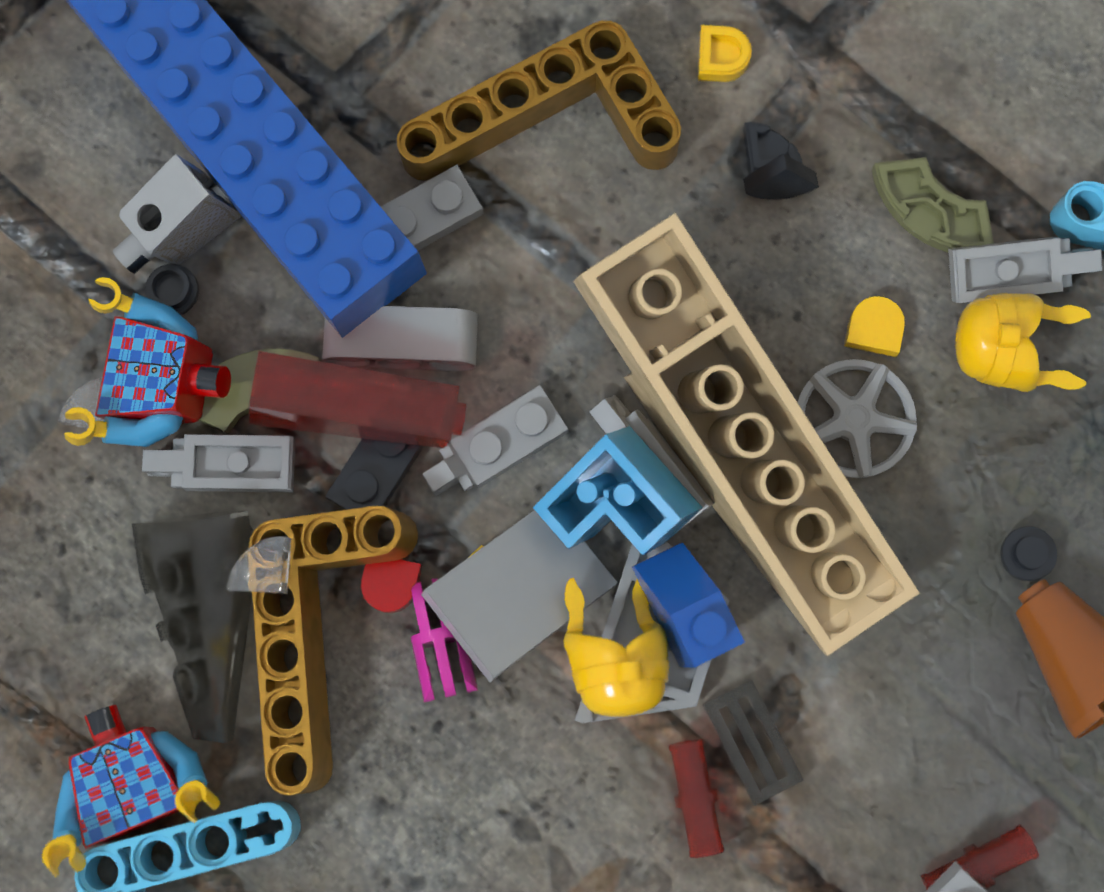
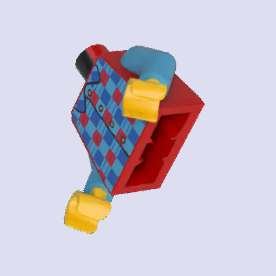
[64,277,232,447]
[42,704,220,877]

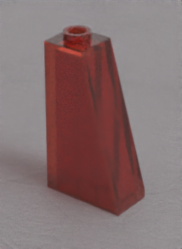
[249,351,466,448]

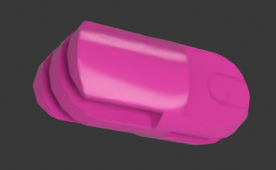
[411,578,478,703]

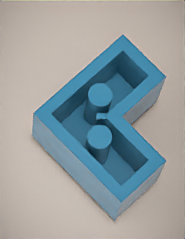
[533,426,703,555]

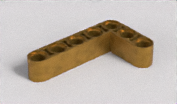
[397,20,681,181]
[249,506,418,795]

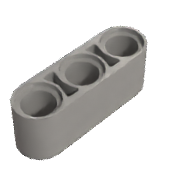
[322,306,478,371]

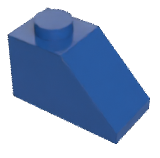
[632,542,745,668]

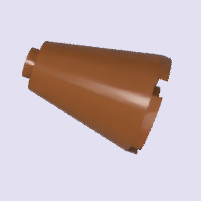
[1016,579,1104,739]

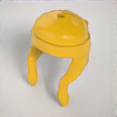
[955,293,1091,392]
[563,578,669,717]

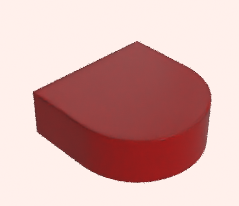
[361,559,423,613]

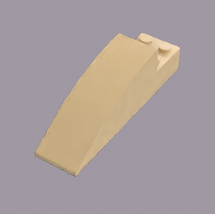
[573,213,919,656]

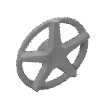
[797,359,917,478]

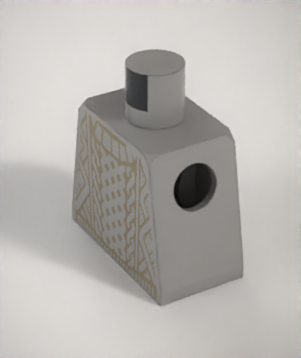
[112,154,241,274]

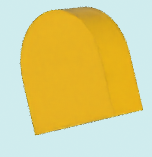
[698,25,752,82]
[844,296,905,357]

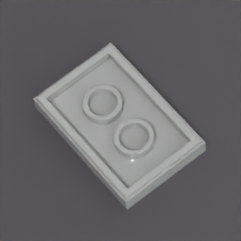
[421,510,618,682]

